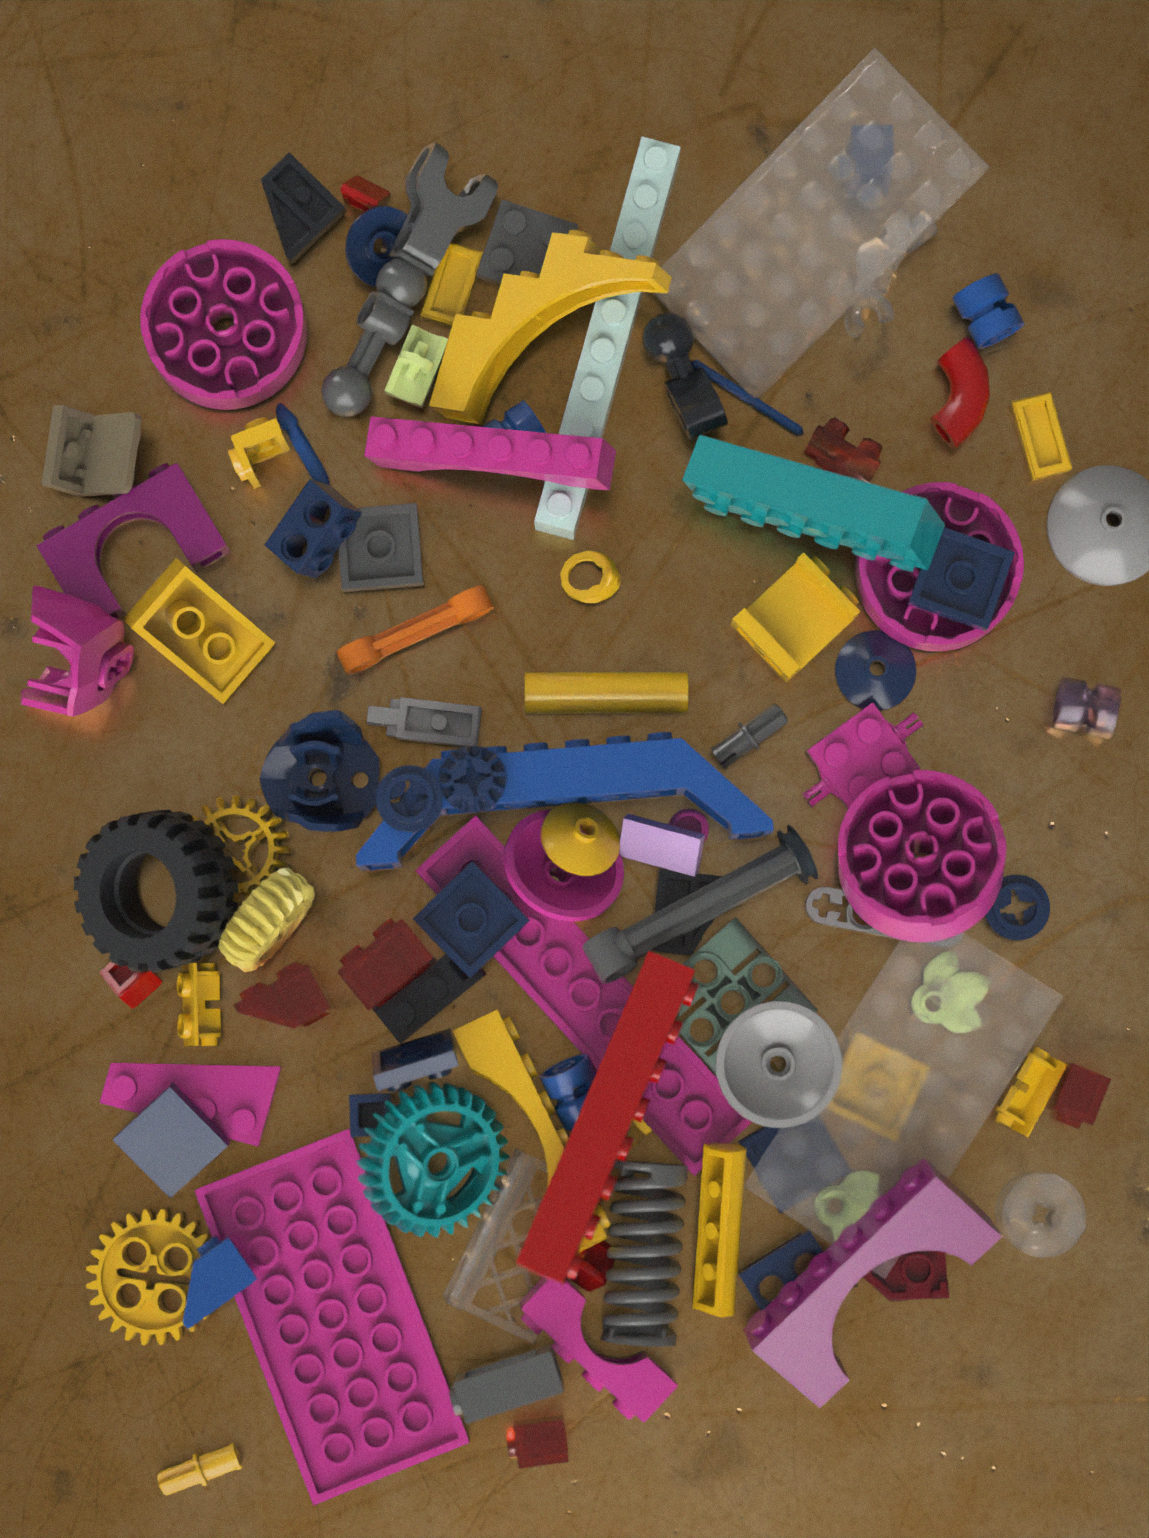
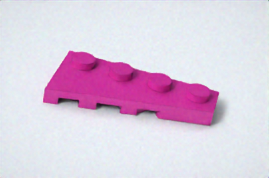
[99,1063,282,1147]

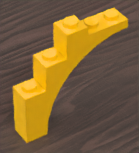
[429,230,672,424]

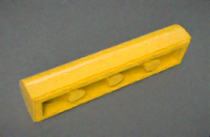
[525,672,688,714]
[692,1143,746,1318]

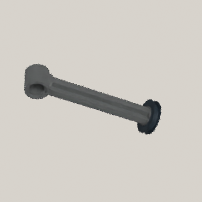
[582,825,819,984]

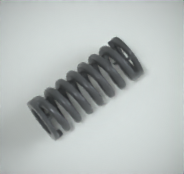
[601,1160,688,1347]

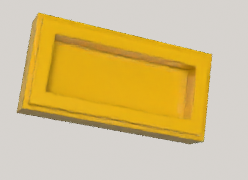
[421,243,483,328]
[1010,392,1072,481]

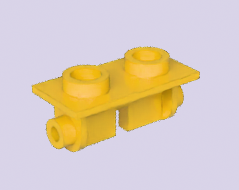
[176,963,221,1047]
[995,1046,1068,1137]

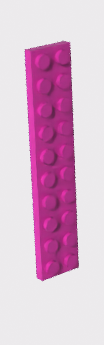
[415,815,752,1176]

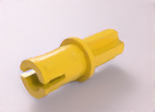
[157,1442,242,1495]

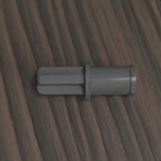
[710,704,788,769]

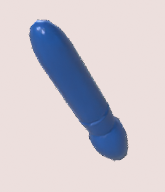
[276,403,330,485]

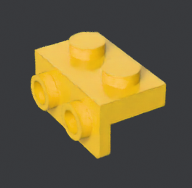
[228,417,290,489]

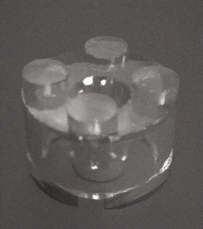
[995,1172,1086,1258]

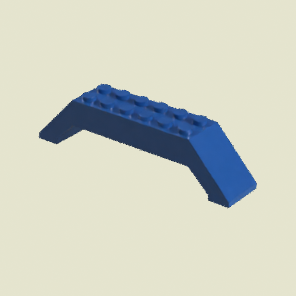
[356,732,774,871]

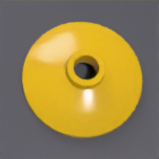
[540,802,620,876]

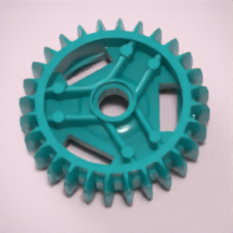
[356,1082,510,1238]

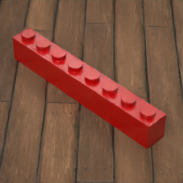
[516,951,700,1286]

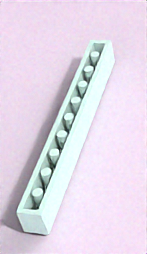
[534,137,681,540]

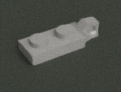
[366,697,482,747]

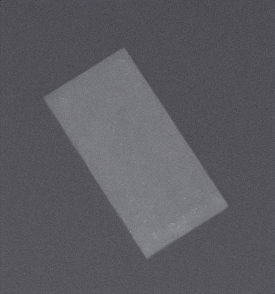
[653,47,990,400]
[744,933,1063,1279]

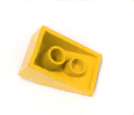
[123,558,275,704]

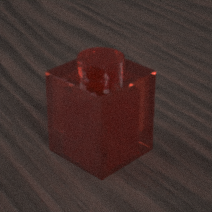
[1048,1063,1111,1130]
[506,1415,569,1469]

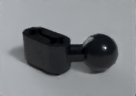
[642,312,728,440]

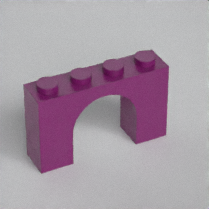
[36,462,231,619]

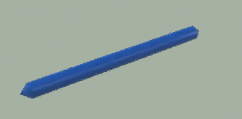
[690,359,804,435]

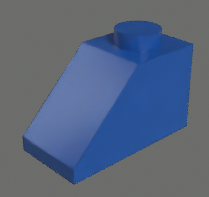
[183,1235,258,1330]

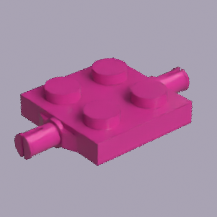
[802,703,924,809]

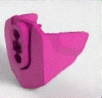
[20,585,134,716]

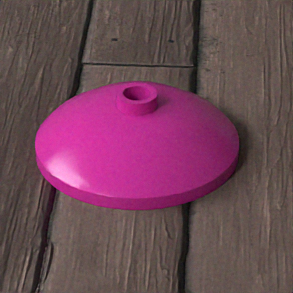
[504,809,624,921]

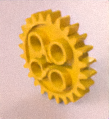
[86,1208,210,1345]

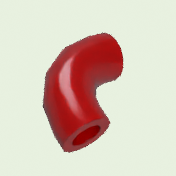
[930,337,990,449]

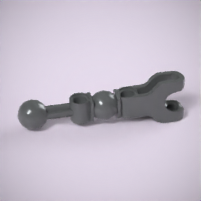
[321,142,498,417]

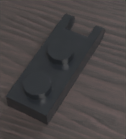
[375,954,487,1044]

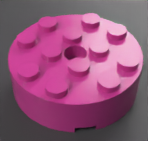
[140,239,308,410]
[855,482,1024,651]
[838,770,1006,942]

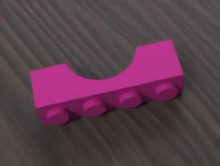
[519,1277,678,1423]

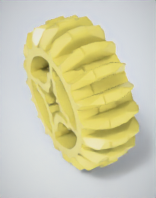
[218,868,315,972]

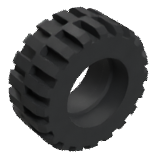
[74,810,239,973]

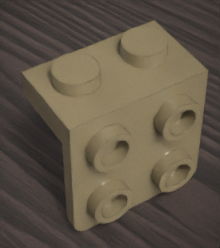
[41,405,142,497]

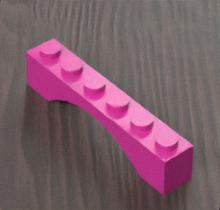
[364,417,616,491]

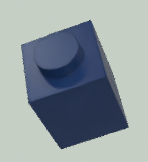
[349,1093,395,1137]

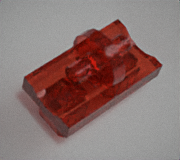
[804,417,883,483]

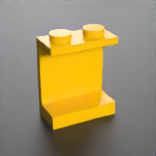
[731,552,860,683]

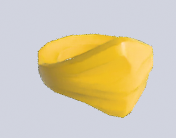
[560,551,621,603]

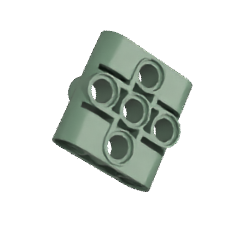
[678,917,818,1076]

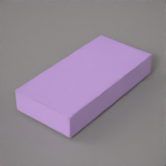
[619,814,705,877]

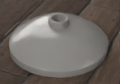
[1047,465,1149,586]
[716,1001,842,1128]

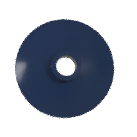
[345,206,408,287]
[835,630,916,711]

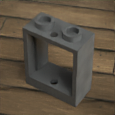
[449,1344,564,1424]

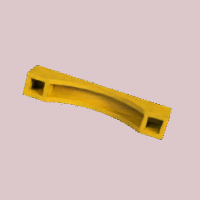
[453,1009,611,1253]

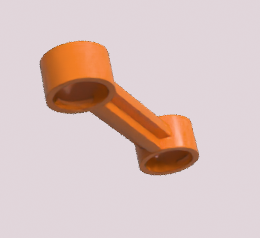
[336,585,494,675]

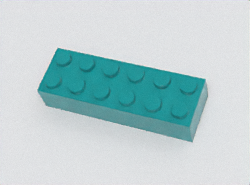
[682,435,945,572]

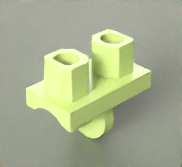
[384,325,448,408]

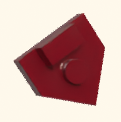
[863,1250,949,1302]

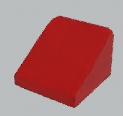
[340,176,391,212]
[99,962,162,1009]
[568,1241,615,1292]

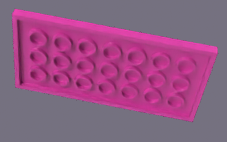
[194,1129,470,1505]

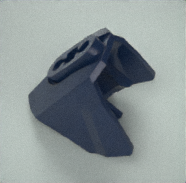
[260,710,380,832]

